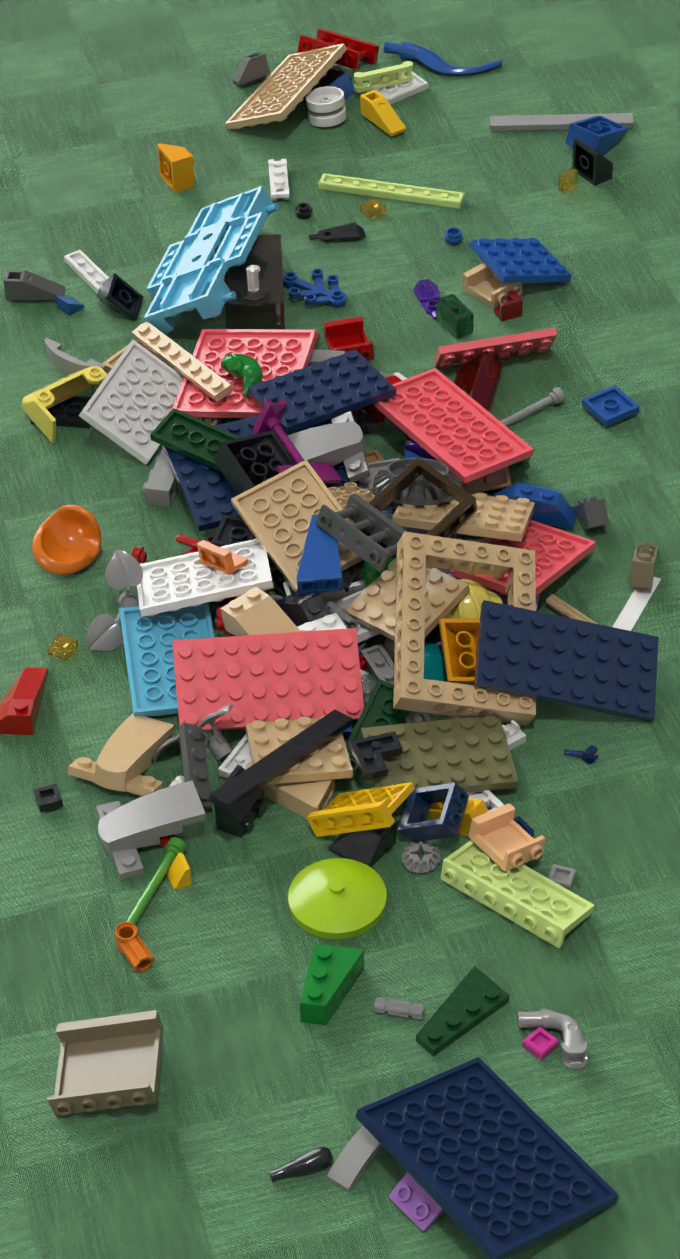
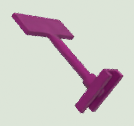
[252,399,342,484]

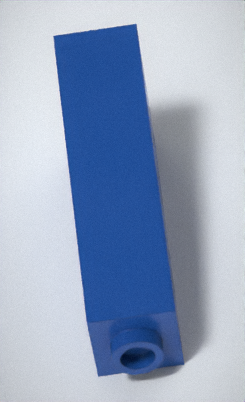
[297,515,343,595]

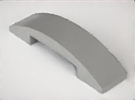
[44,338,107,375]
[327,1126,383,1192]

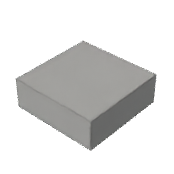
[548,864,577,891]

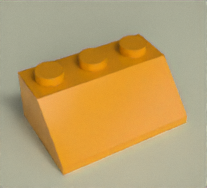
[439,618,480,686]

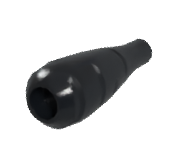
[268,1147,333,1182]

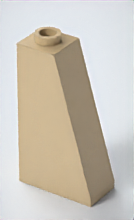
[245,761,335,819]

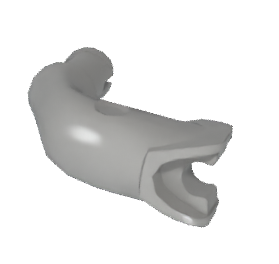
[518,1008,587,1070]

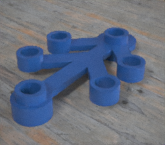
[283,268,347,308]

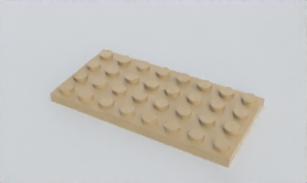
[225,44,347,130]

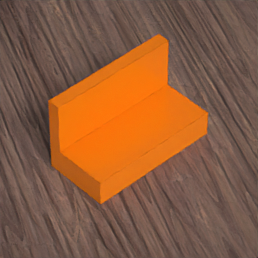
[196,540,249,575]

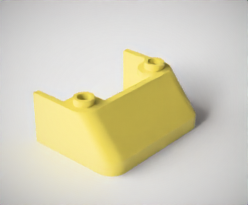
[22,366,108,443]

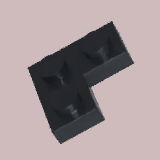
[350,731,403,781]

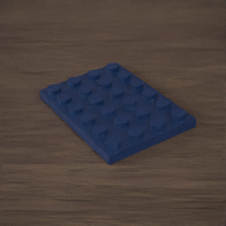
[248,350,396,434]

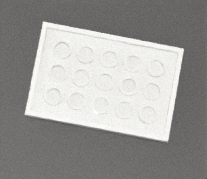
[79,340,184,465]
[137,539,274,617]

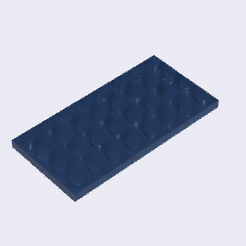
[474,600,659,722]

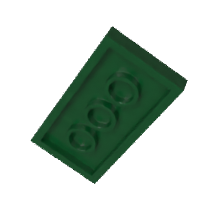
[150,408,240,472]

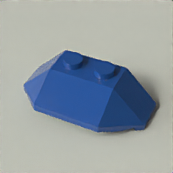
[493,481,576,530]

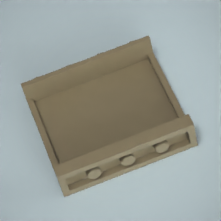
[47,1010,164,1116]

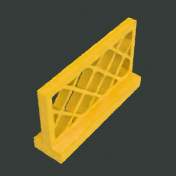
[306,782,415,837]

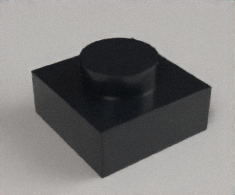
[33,784,63,812]

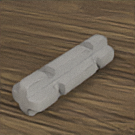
[374,997,425,1020]

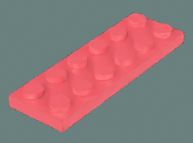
[434,328,557,369]

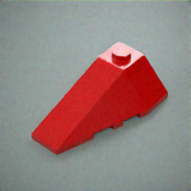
[0,667,48,735]

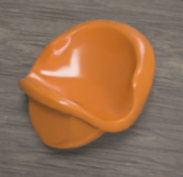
[32,505,101,575]

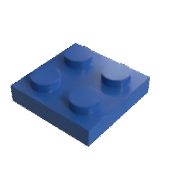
[582,385,640,427]

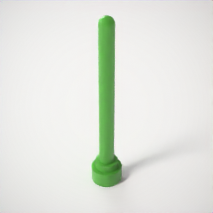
[126,837,187,925]

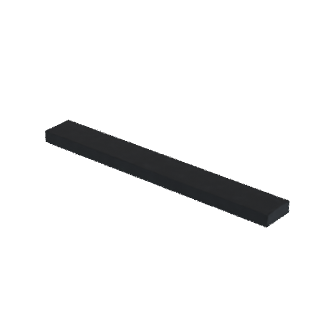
[209,709,353,811]

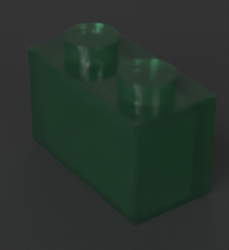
[437,294,474,339]

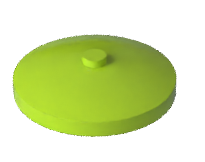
[288,858,387,940]

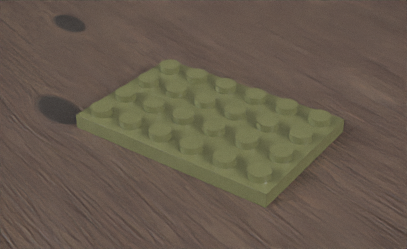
[361,715,519,800]

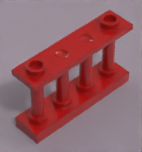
[298,28,379,70]

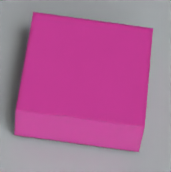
[522,1026,559,1061]

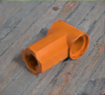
[115,922,154,973]

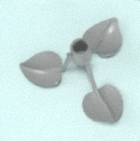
[86,549,143,651]
[153,704,234,762]

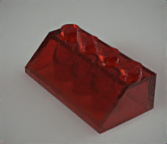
[454,351,502,413]

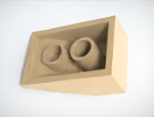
[221,587,301,636]

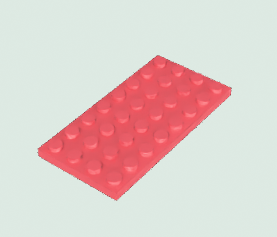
[372,368,534,484]
[172,628,364,731]

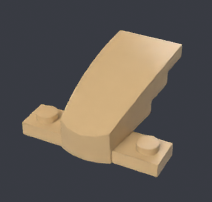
[68,714,175,796]

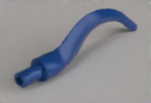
[384,42,502,75]

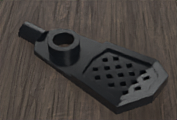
[309,222,365,242]

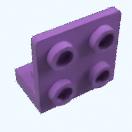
[389,1173,444,1232]

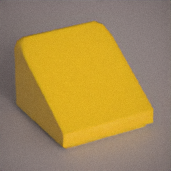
[167,852,192,890]

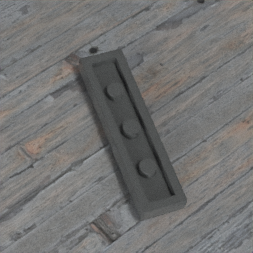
[179,722,212,812]

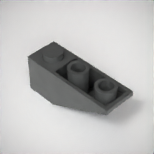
[3,270,65,301]

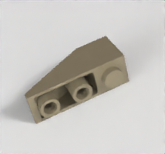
[630,542,658,589]

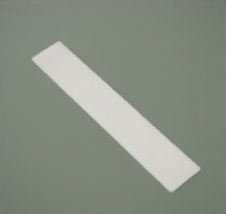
[613,577,661,631]

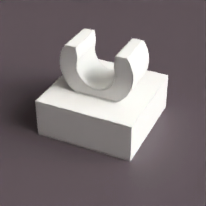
[502,720,526,750]

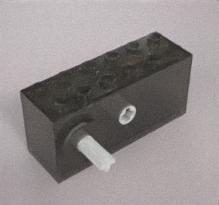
[224,234,285,330]

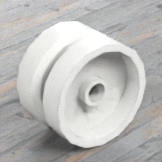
[306,86,347,127]

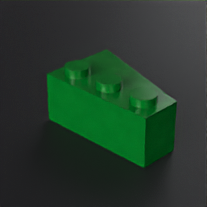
[300,944,365,1025]

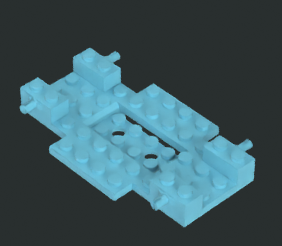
[144,186,280,334]

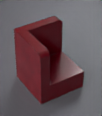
[494,290,523,322]

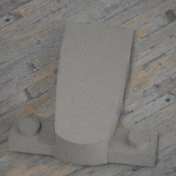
[284,411,371,482]
[96,780,206,880]

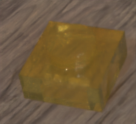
[559,168,578,193]
[360,198,386,219]
[47,634,79,660]

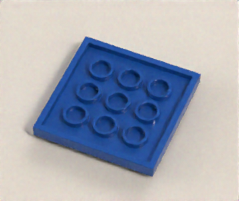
[470,238,572,283]

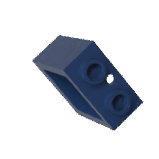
[398,782,469,842]

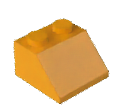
[157,143,196,193]

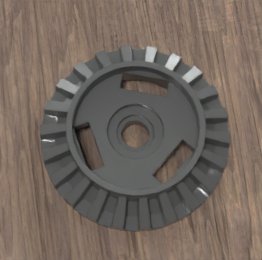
[373,458,461,505]

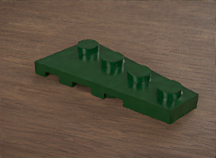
[346,679,411,760]
[416,966,510,1057]

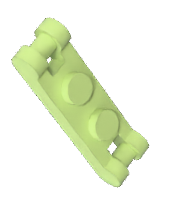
[354,61,413,93]

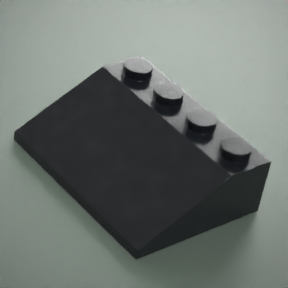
[213,430,297,495]

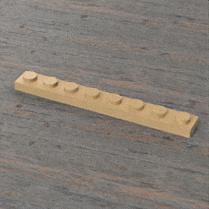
[132,321,233,402]

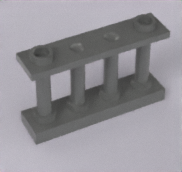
[315,494,407,572]

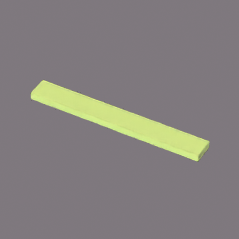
[318,173,465,209]

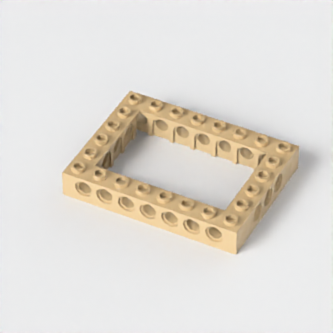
[393,531,536,726]

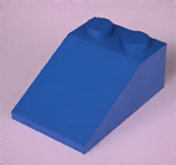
[565,115,629,155]

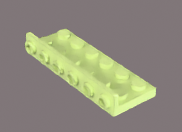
[440,840,595,948]

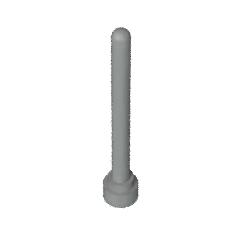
[500,387,565,427]

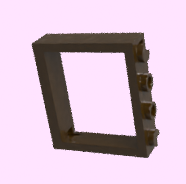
[369,458,478,538]

